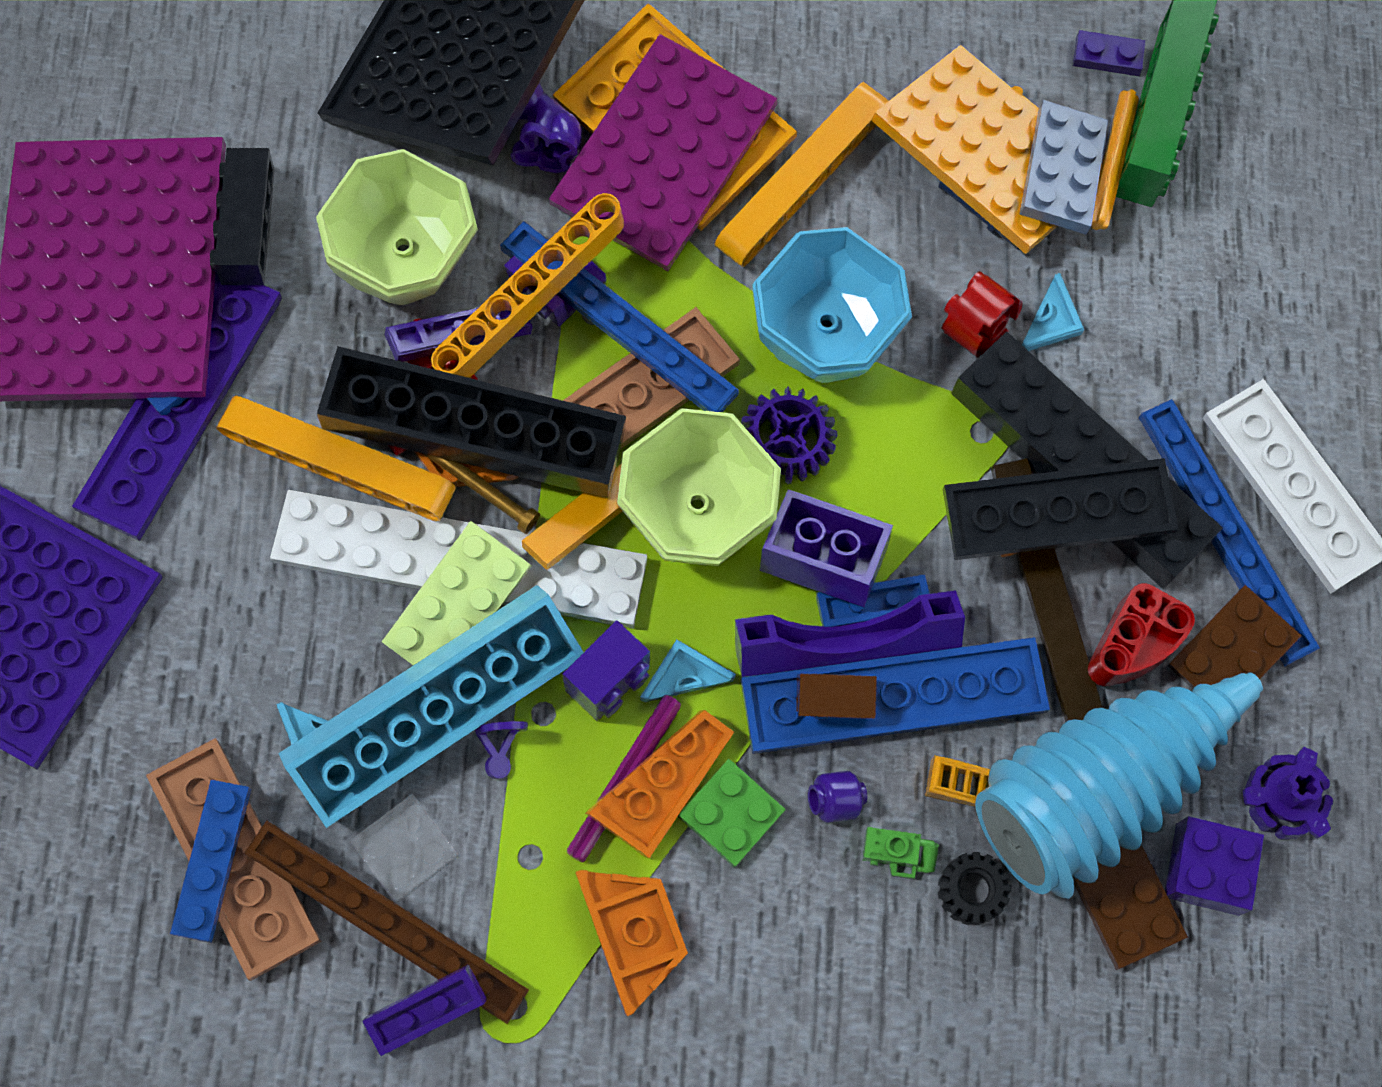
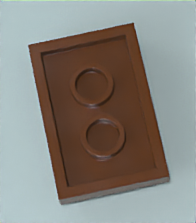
[1167,585,1302,689]
[1072,844,1188,970]

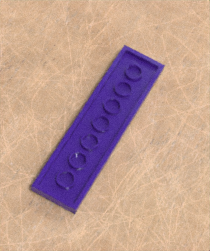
[72,271,282,541]

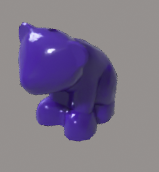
[511,83,582,173]

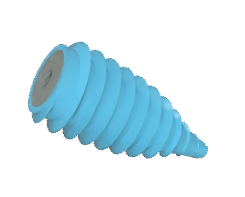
[975,673,1263,899]

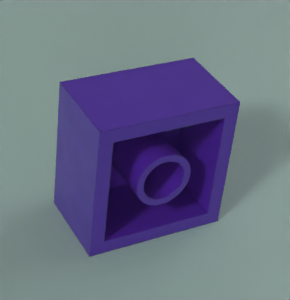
[562,620,650,721]
[1165,816,1264,916]

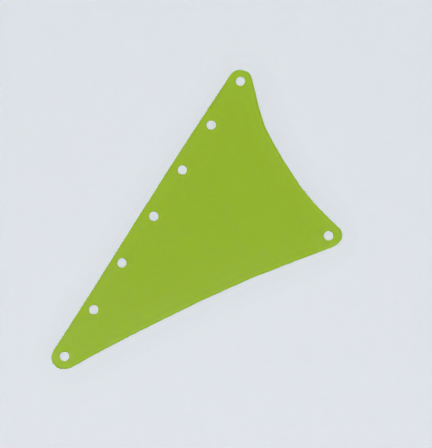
[480,236,1008,1043]

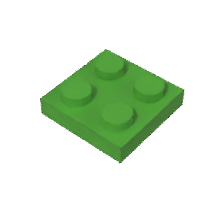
[678,759,786,868]

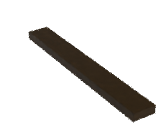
[991,458,1103,722]

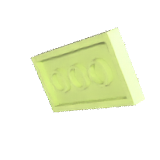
[382,521,532,665]

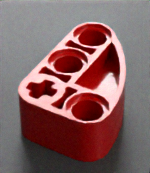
[1088,583,1195,687]

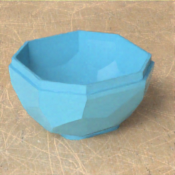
[752,227,912,383]

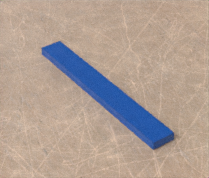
[500,221,739,412]
[1139,399,1320,667]

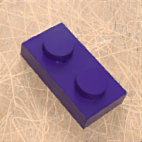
[1073,30,1146,77]

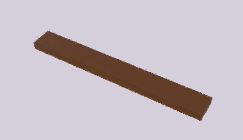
[244,820,529,1024]

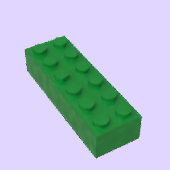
[1116,0,1219,208]

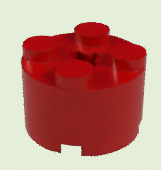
[941,271,1023,358]

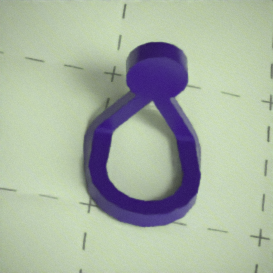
[475,721,528,779]

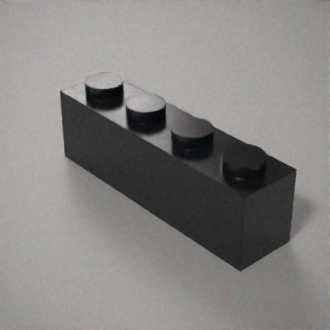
[210,148,275,285]

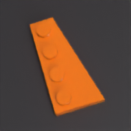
[585,710,734,858]

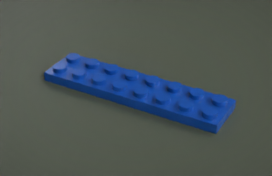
[741,637,1050,754]

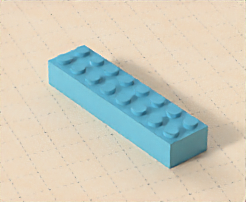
[278,585,584,828]

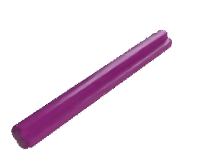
[567,695,681,862]

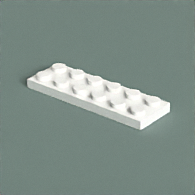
[1203,379,1382,594]

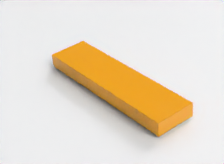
[522,464,622,570]

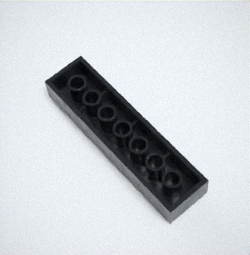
[951,331,1223,589]
[317,346,626,498]

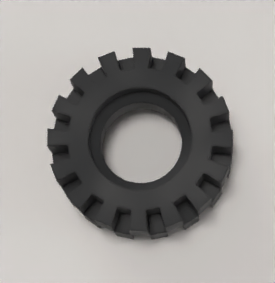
[937,852,1011,925]

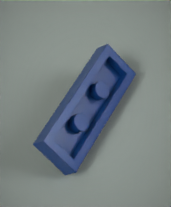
[816,574,930,627]

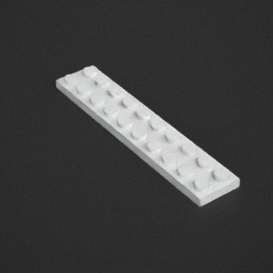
[270,490,647,629]

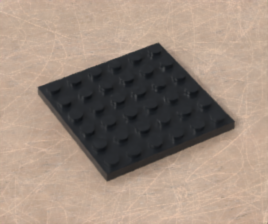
[318,0,585,166]

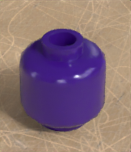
[808,771,868,823]

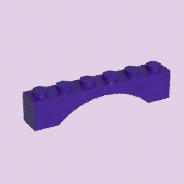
[735,590,965,677]

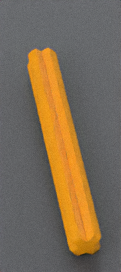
[1091,89,1139,230]

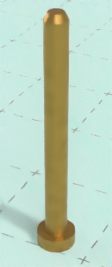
[422,453,540,534]

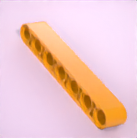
[714,82,889,267]
[431,193,624,378]
[216,396,456,521]

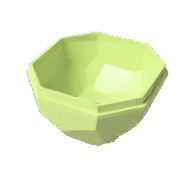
[316,149,478,306]
[617,408,781,566]

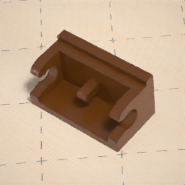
[796,673,877,719]

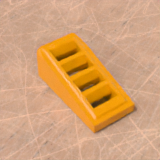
[925,755,990,807]

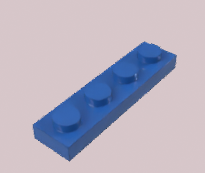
[170,780,252,943]

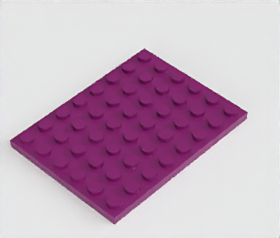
[0,137,226,402]

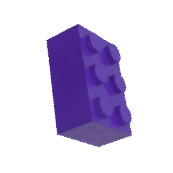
[760,489,893,607]

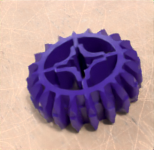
[741,386,837,484]

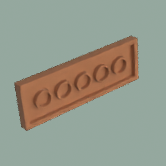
[563,307,740,450]
[146,738,322,981]

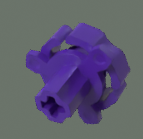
[1243,747,1334,840]

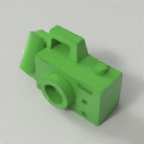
[862,827,939,879]

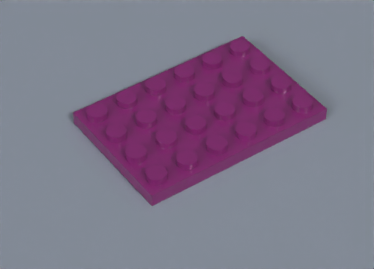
[549,34,777,271]

